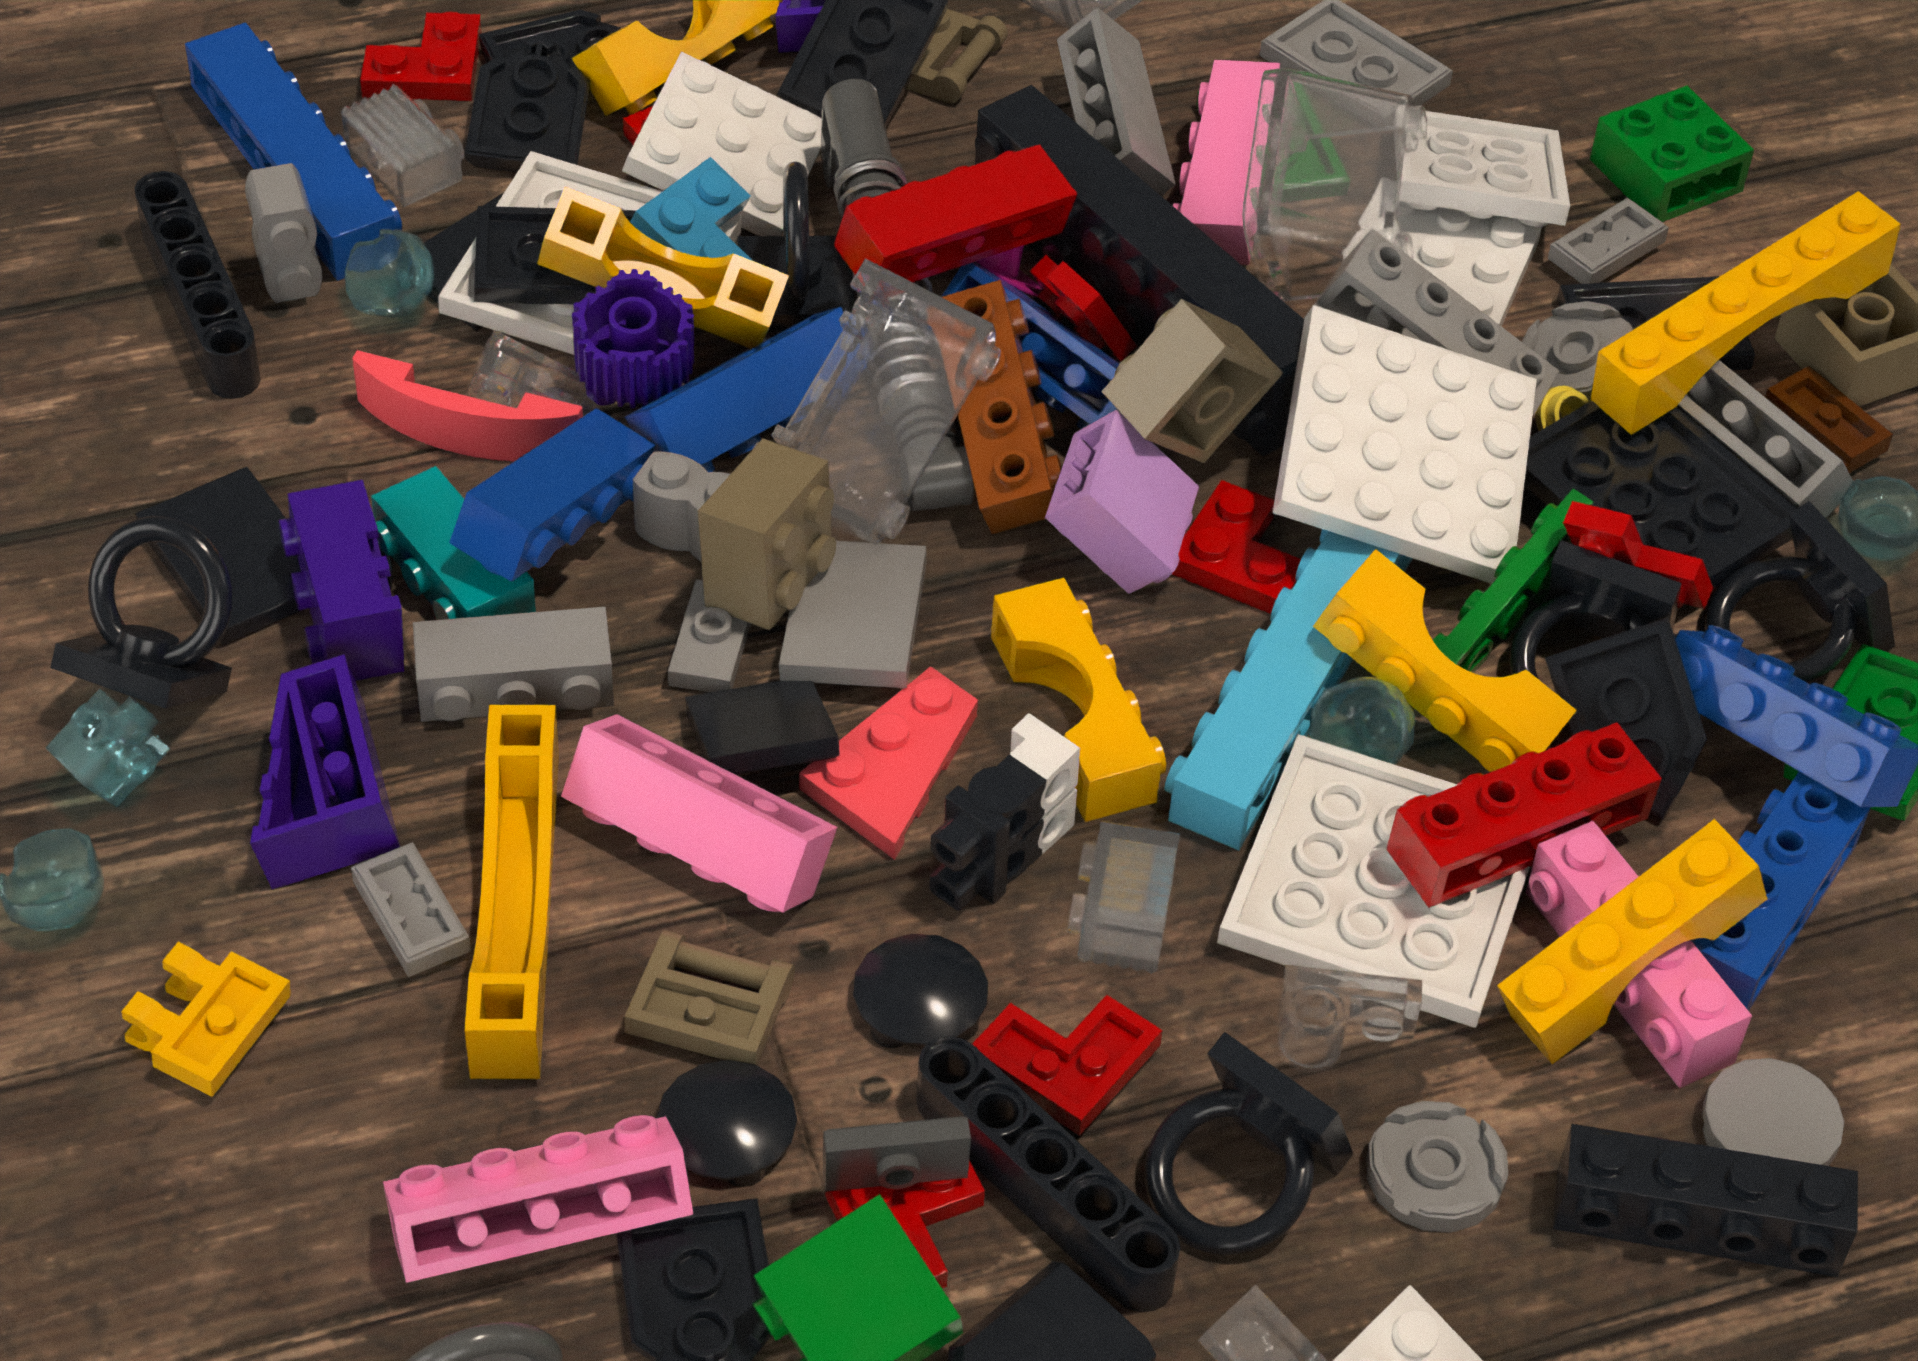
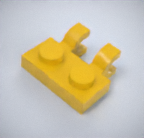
[121,941,291,1097]

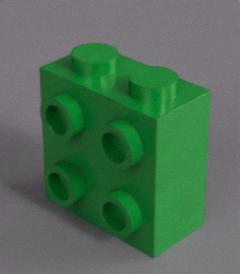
[1589,85,1754,222]
[752,1194,964,1361]

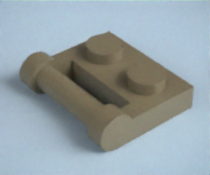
[906,9,1008,103]
[624,930,795,1065]

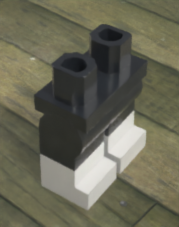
[929,713,1080,911]

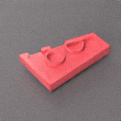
[799,666,978,860]

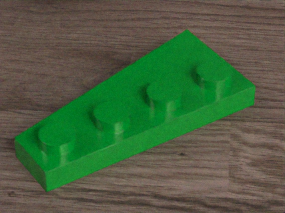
[1433,489,1594,673]

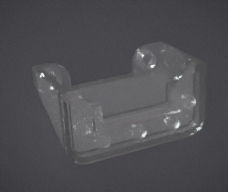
[1242,68,1427,301]
[752,259,1001,545]

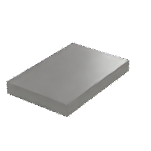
[1259,0,1453,133]
[779,541,927,688]

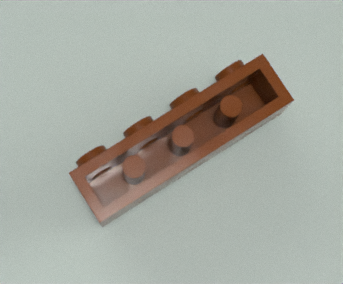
[931,280,1062,534]

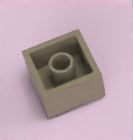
[1774,264,1918,406]
[1102,299,1283,463]
[698,438,836,630]

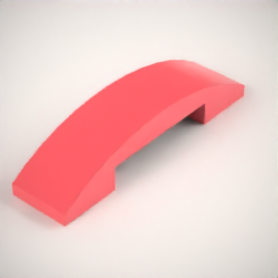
[352,350,583,462]

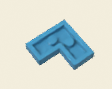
[630,157,753,261]

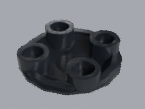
[853,934,988,1048]
[656,1060,797,1187]

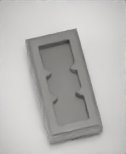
[1548,198,1669,284]
[668,579,751,693]
[351,842,471,977]

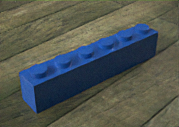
[185,22,403,281]

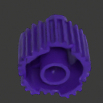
[572,269,694,408]

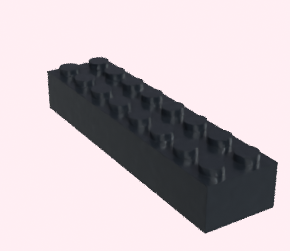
[975,84,1304,456]

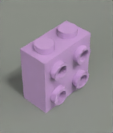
[1045,410,1199,594]

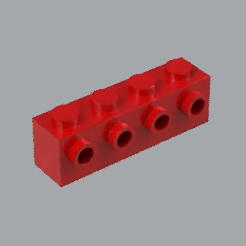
[834,144,1077,296]
[1386,722,1662,908]

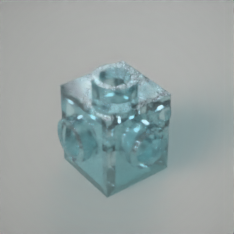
[45,688,171,807]

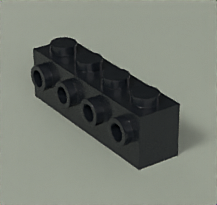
[1553,1124,1858,1277]

